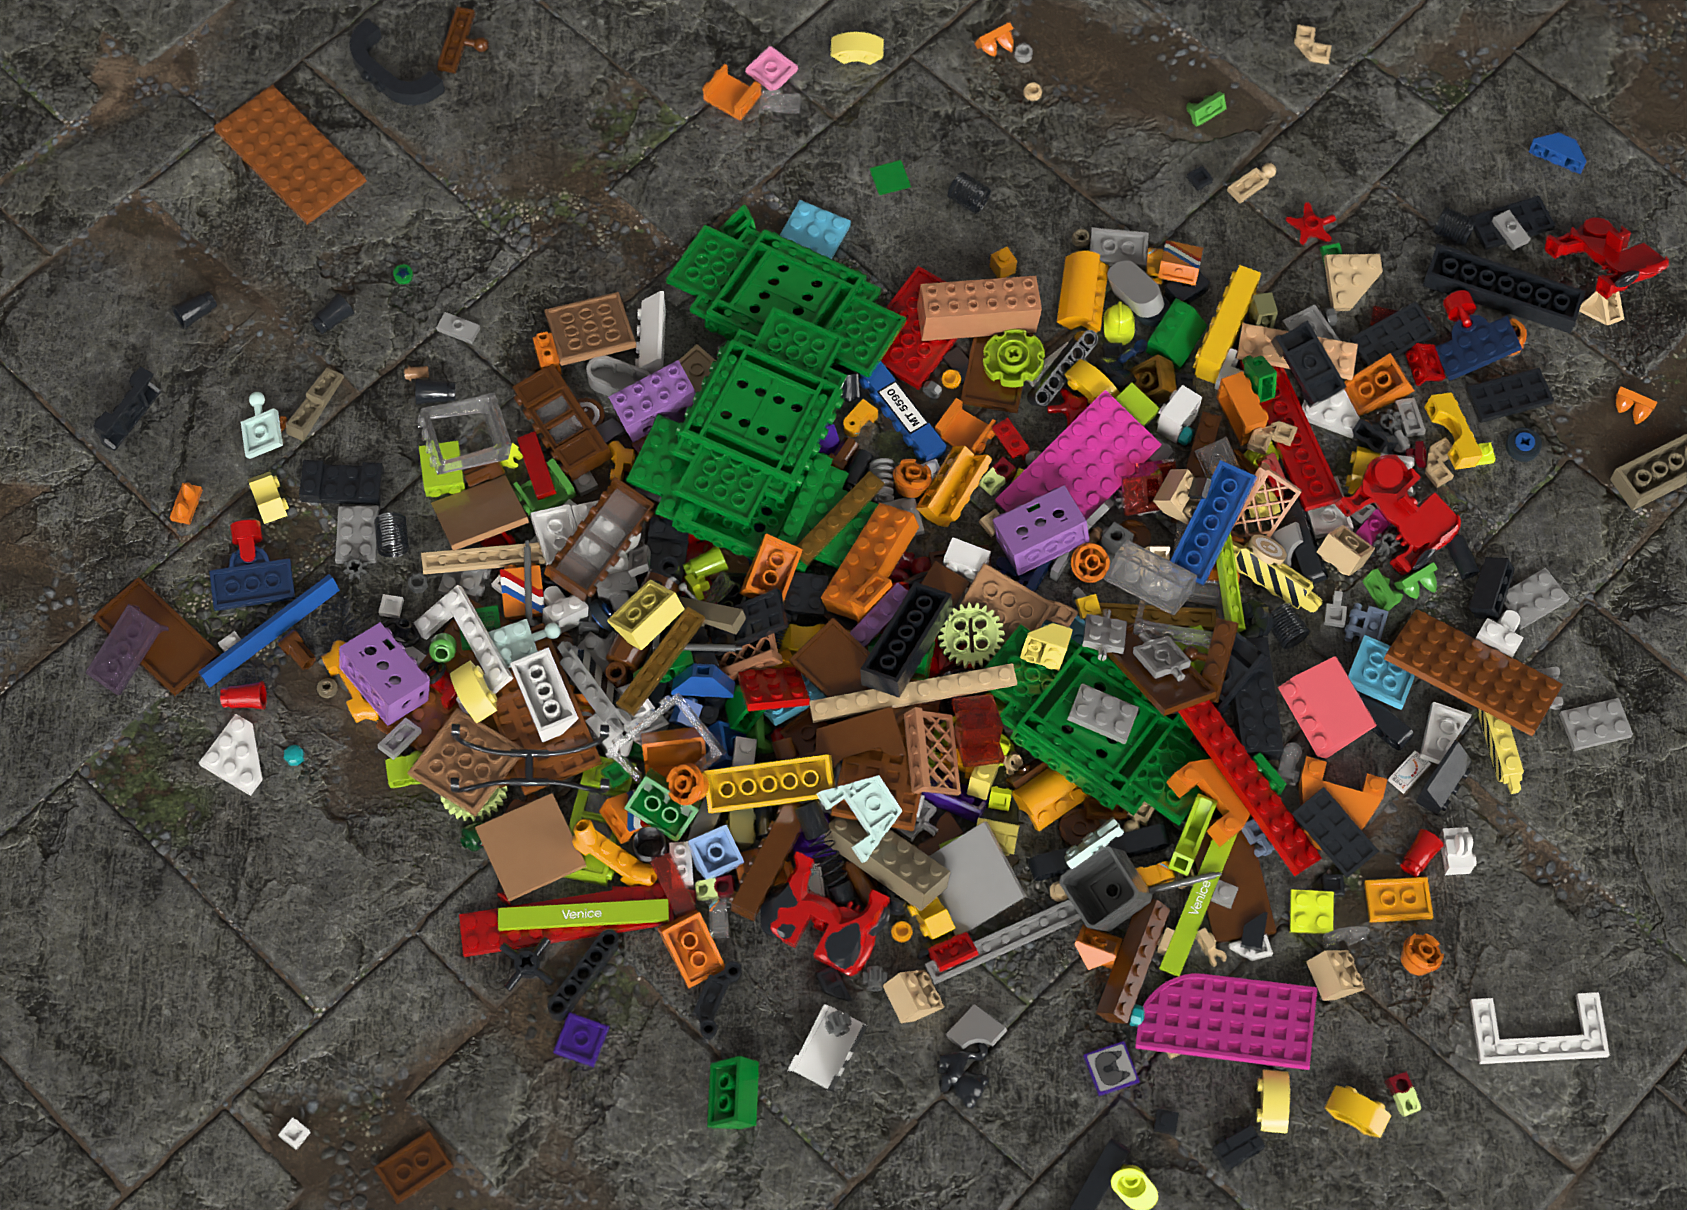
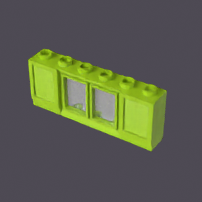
[564,756,640,887]

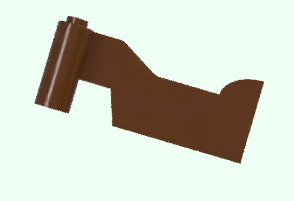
[772,706,906,769]
[842,811,964,908]

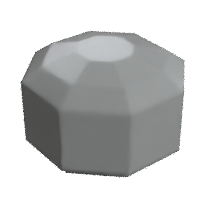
[1014,44,1033,63]

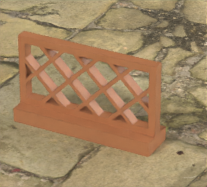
[1231,462,1302,545]
[709,633,783,681]
[904,707,961,796]

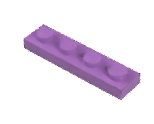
[850,583,908,647]

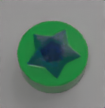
[393,265,413,284]

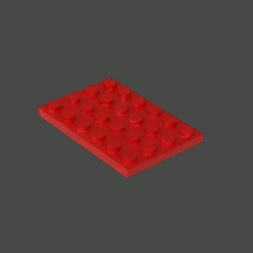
[881,266,958,390]

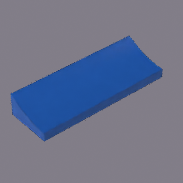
[1167,460,1257,586]

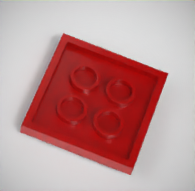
[738,666,810,711]

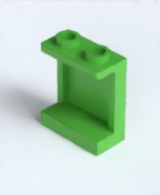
[513,459,577,516]

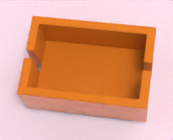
[1216,371,1268,445]
[641,726,708,778]

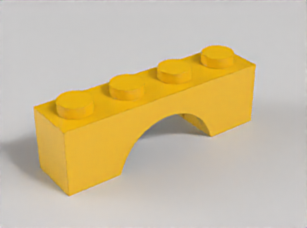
[1424,392,1483,470]

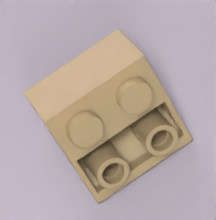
[1153,469,1201,525]
[1306,950,1365,1001]
[883,970,944,1023]

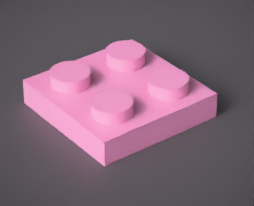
[746,46,798,93]

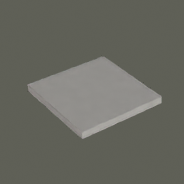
[929,822,1026,935]

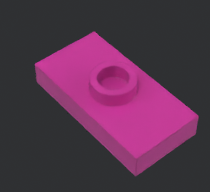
[1355,508,1391,545]

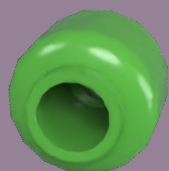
[429,633,457,663]

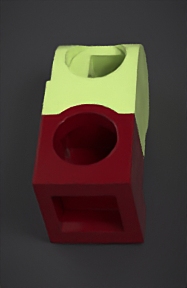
[979,457,1016,496]
[695,875,736,901]
[1384,1071,1421,1116]

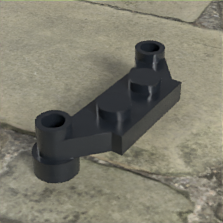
[693,961,742,1040]

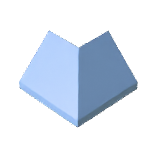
[688,825,744,879]

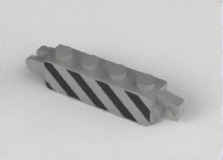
[557,642,632,734]

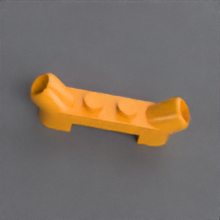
[607,441,635,488]
[321,640,381,723]
[572,819,658,887]

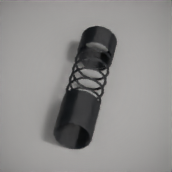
[794,799,857,906]

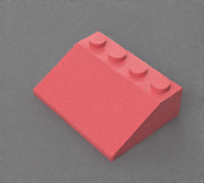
[1278,656,1377,758]

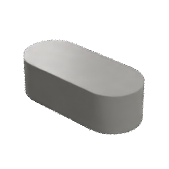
[1108,260,1164,318]
[586,355,651,396]

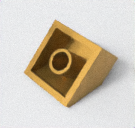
[1129,355,1177,404]

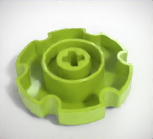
[983,329,1045,387]

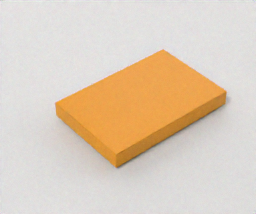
[1364,877,1433,922]

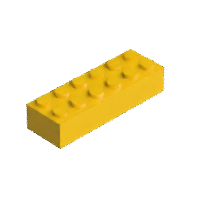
[1193,265,1261,384]
[703,755,835,813]

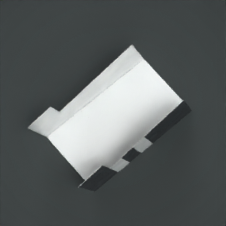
[788,1004,868,1091]

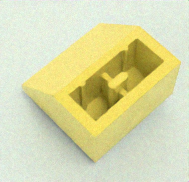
[1020,623,1073,671]

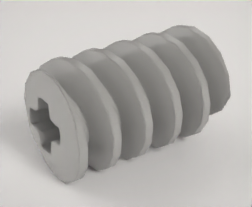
[869,458,894,503]

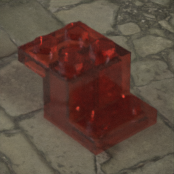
[1121,458,1176,516]
[952,694,1005,768]

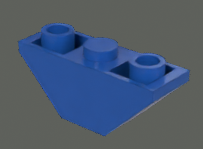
[1529,132,1586,174]
[671,664,735,698]

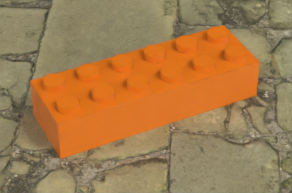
[821,503,919,621]

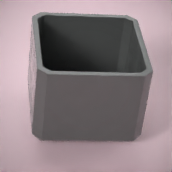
[1059,846,1152,932]

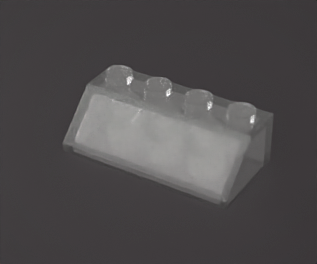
[1104,540,1197,615]

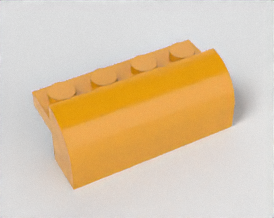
[1057,251,1109,333]
[916,446,992,527]
[1012,767,1091,831]

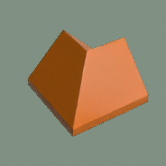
[1075,924,1123,970]

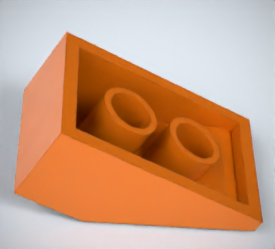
[1344,353,1415,416]
[740,534,803,602]
[657,909,725,988]

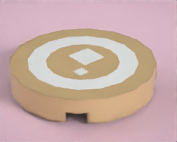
[1248,534,1287,565]

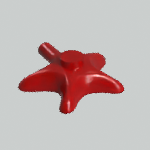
[1286,202,1336,245]
[1047,388,1089,427]

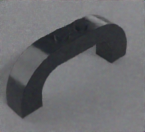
[350,18,445,106]

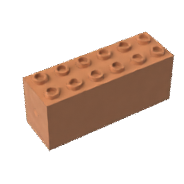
[917,276,1042,341]

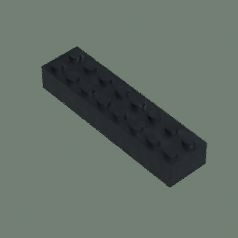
[1423,243,1586,333]

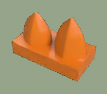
[974,22,1014,56]
[1616,386,1657,424]
[170,482,203,525]

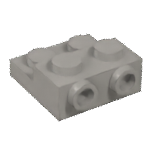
[438,568,491,602]

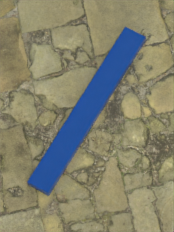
[199,574,340,688]

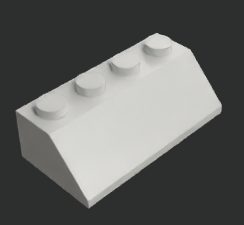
[635,291,666,374]
[510,647,578,743]

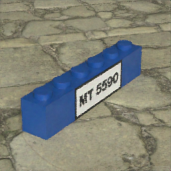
[859,361,946,463]

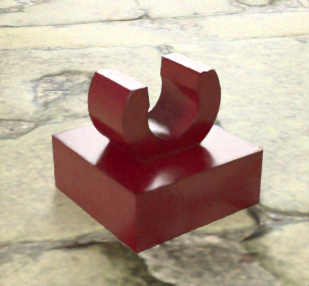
[1406,441,1427,468]

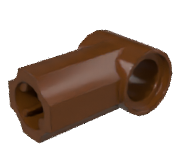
[829,437,859,471]
[463,455,505,487]
[277,629,316,670]

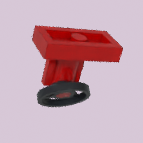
[422,661,458,711]

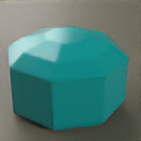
[1177,426,1195,446]
[284,745,305,766]
[1130,1005,1145,1027]

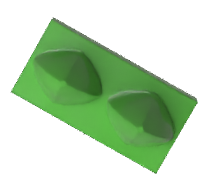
[1187,91,1226,126]
[1394,562,1437,599]
[1362,569,1403,612]
[746,714,774,757]

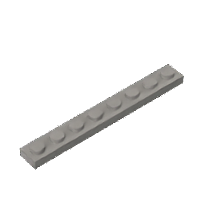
[925,899,1081,985]

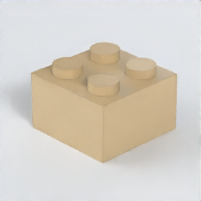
[1317,525,1375,576]

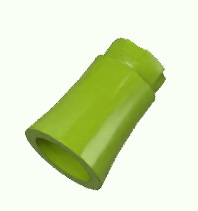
[683,546,729,579]

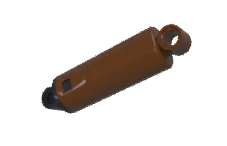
[605,556,681,688]

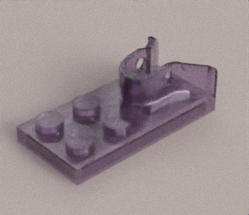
[86,604,169,695]

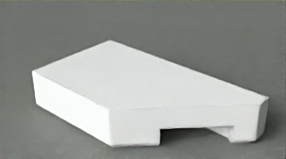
[1228,934,1273,961]

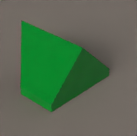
[720,204,756,240]

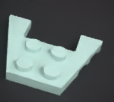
[816,776,902,863]
[1064,817,1124,869]

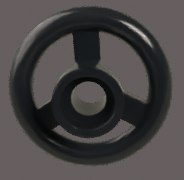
[382,618,421,648]

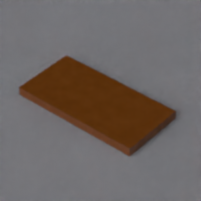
[961,333,1033,414]
[93,577,220,696]
[789,618,921,725]
[1107,619,1216,716]
[1194,818,1276,944]

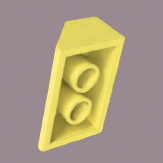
[607,580,684,650]

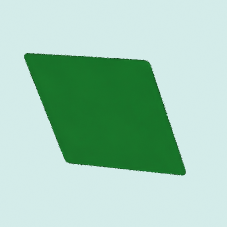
[870,160,911,195]

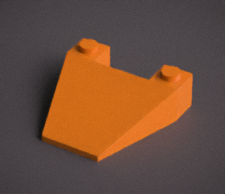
[1298,756,1388,850]
[1166,759,1250,847]

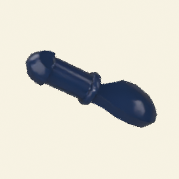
[1118,340,1148,363]

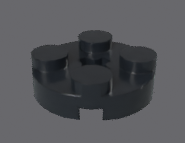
[1237,600,1273,638]

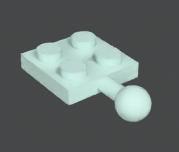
[241,392,283,459]
[488,619,561,668]

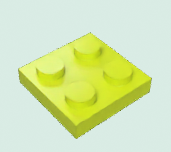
[1289,889,1334,935]

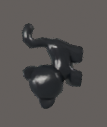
[937,1042,989,1109]

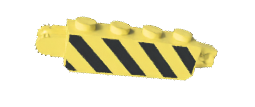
[1232,541,1323,612]
[1477,708,1524,794]

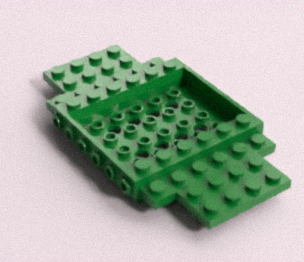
[666,225,906,378]
[673,307,847,527]
[626,414,878,573]
[984,624,1211,826]

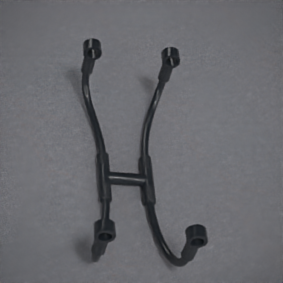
[451,724,609,794]

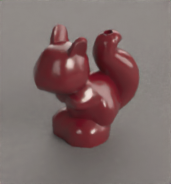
[888,550,932,582]

